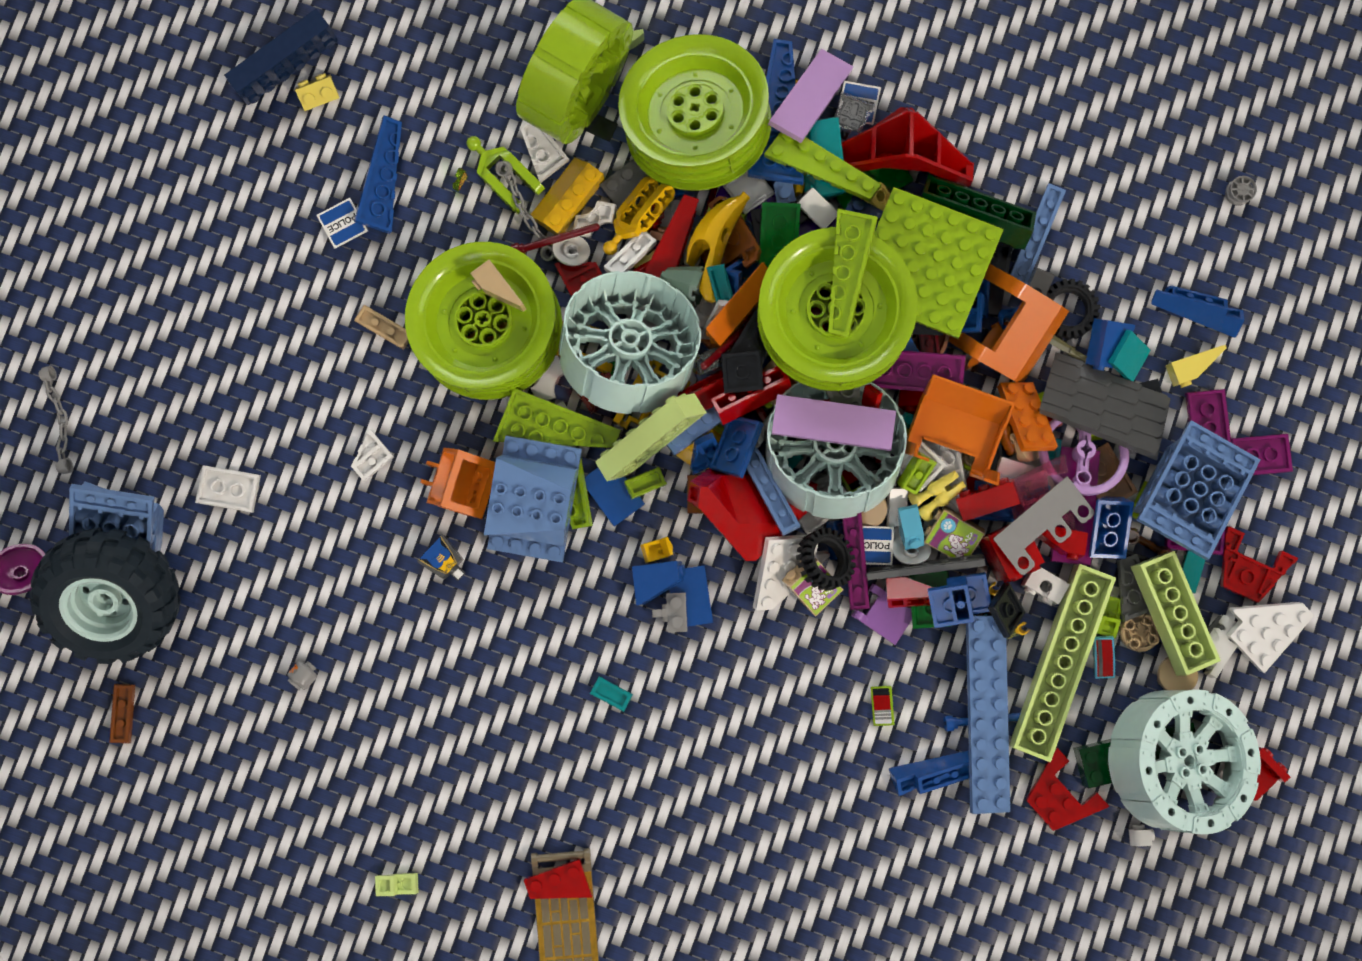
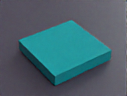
[1108,330,1151,382]

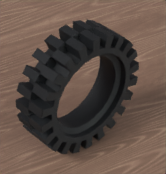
[1046,279,1100,340]
[796,528,856,591]

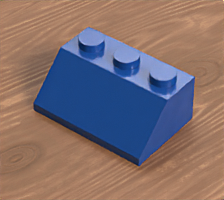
[1089,496,1134,559]

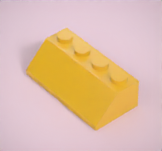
[530,158,605,235]

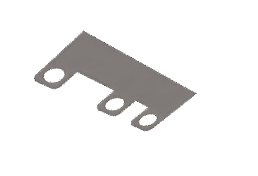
[993,476,1094,575]

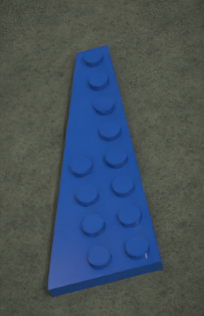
[748,39,804,185]

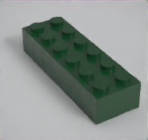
[920,174,1037,250]
[1073,722,1196,788]

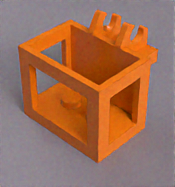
[420,448,495,519]

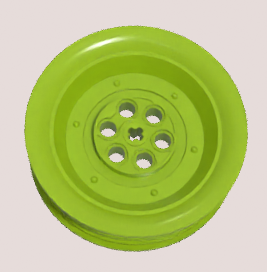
[618,34,772,191]
[757,227,918,391]
[405,242,563,400]

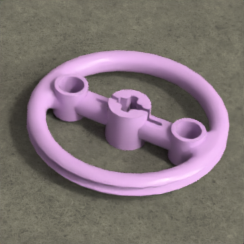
[1038,419,1129,496]

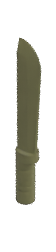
[1049,335,1089,365]

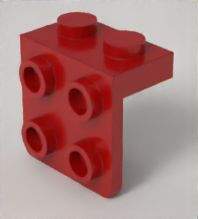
[1253,747,1291,801]

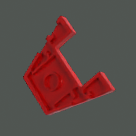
[1220,526,1298,603]
[1026,747,1109,831]

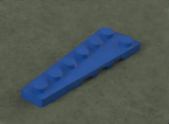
[354,115,402,234]

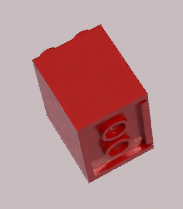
[979,523,1045,583]

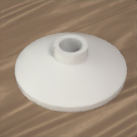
[552,236,590,266]
[892,536,931,565]

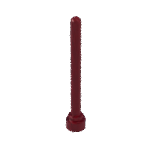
[511,223,600,254]
[700,313,753,370]

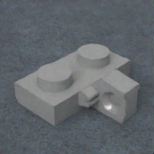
[652,593,687,632]

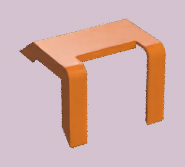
[701,260,768,350]
[949,264,1069,382]
[905,374,1015,486]

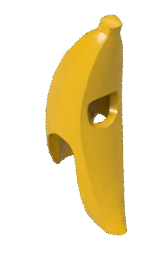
[686,192,750,303]

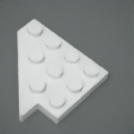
[753,535,830,611]
[1226,602,1314,673]

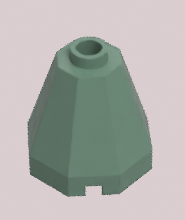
[660,266,705,308]

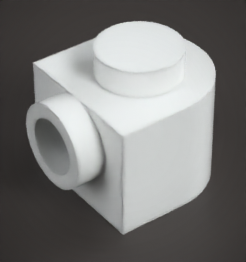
[1129,825,1155,846]

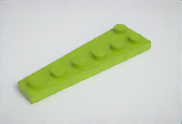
[764,132,881,202]

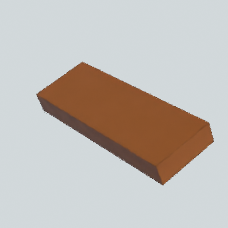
[109,684,135,744]

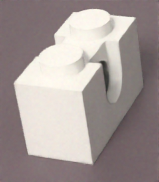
[1021,568,1070,606]

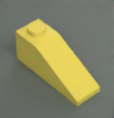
[1166,345,1226,388]

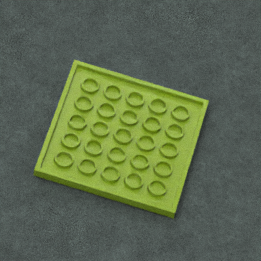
[874,187,1004,339]

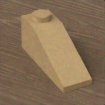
[470,260,527,312]

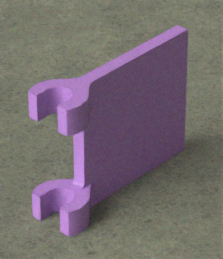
[851,584,912,645]

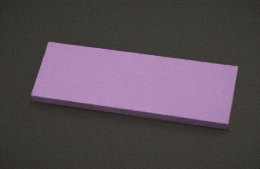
[768,49,854,143]
[772,394,896,451]

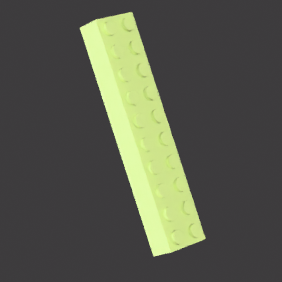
[1009,564,1116,762]

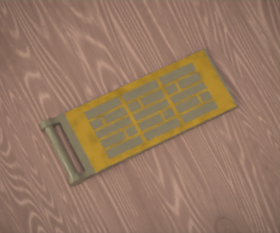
[531,848,599,961]

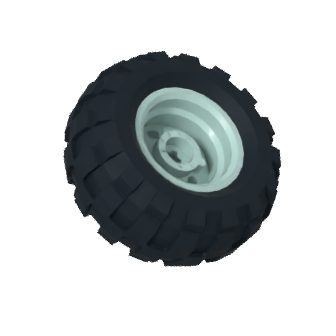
[30,528,181,664]

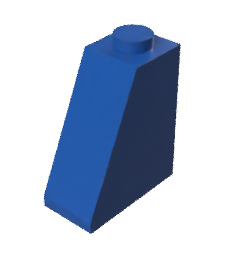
[1085,318,1135,371]
[632,561,686,605]

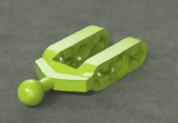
[466,136,545,215]

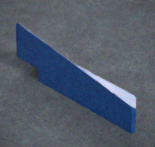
[1151,286,1244,338]
[889,750,969,796]

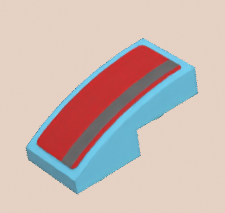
[1093,636,1115,679]

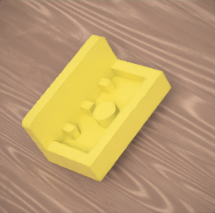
[295,73,340,111]

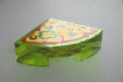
[452,168,468,192]

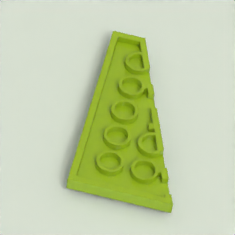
[493,388,622,448]

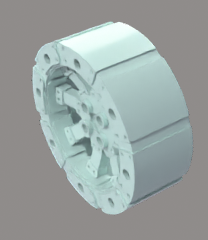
[559,271,701,414]
[765,382,907,519]
[1108,690,1261,834]

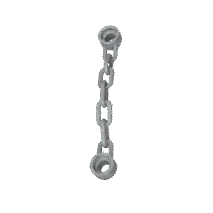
[495,161,555,261]
[38,365,74,474]

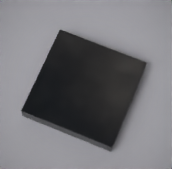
[721,350,764,394]
[988,582,1025,638]

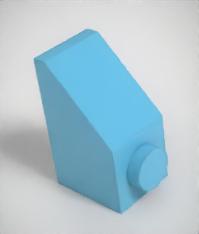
[898,504,924,550]

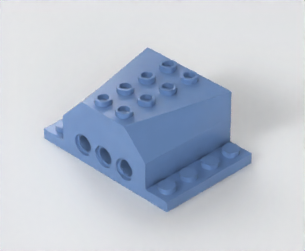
[1133,420,1261,560]
[484,435,582,563]
[69,481,164,552]

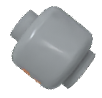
[287,661,317,690]

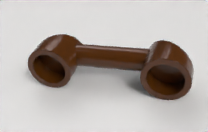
[1128,528,1172,555]

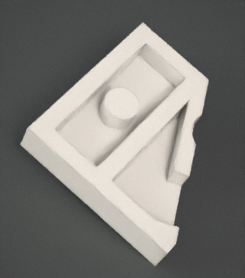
[351,428,394,482]

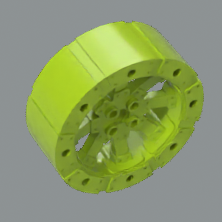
[516,0,633,144]

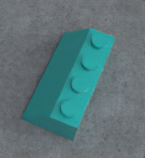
[803,117,845,201]

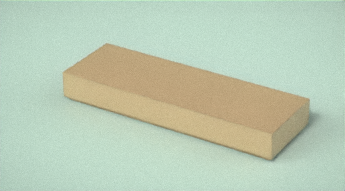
[354,305,409,350]

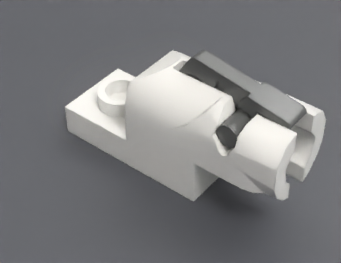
[1204,615,1237,678]

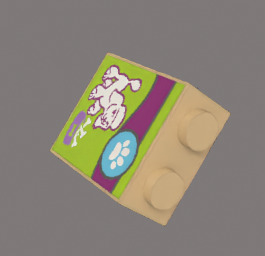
[924,506,985,558]
[782,558,843,616]

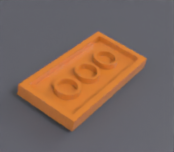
[997,382,1058,452]

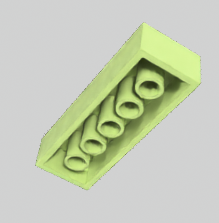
[595,393,706,481]
[1131,551,1221,676]

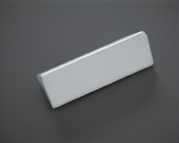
[798,188,837,228]

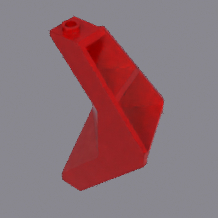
[842,107,974,187]
[687,468,817,561]

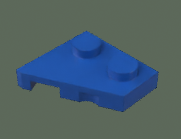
[690,432,719,475]

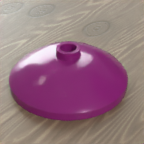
[0,544,45,595]

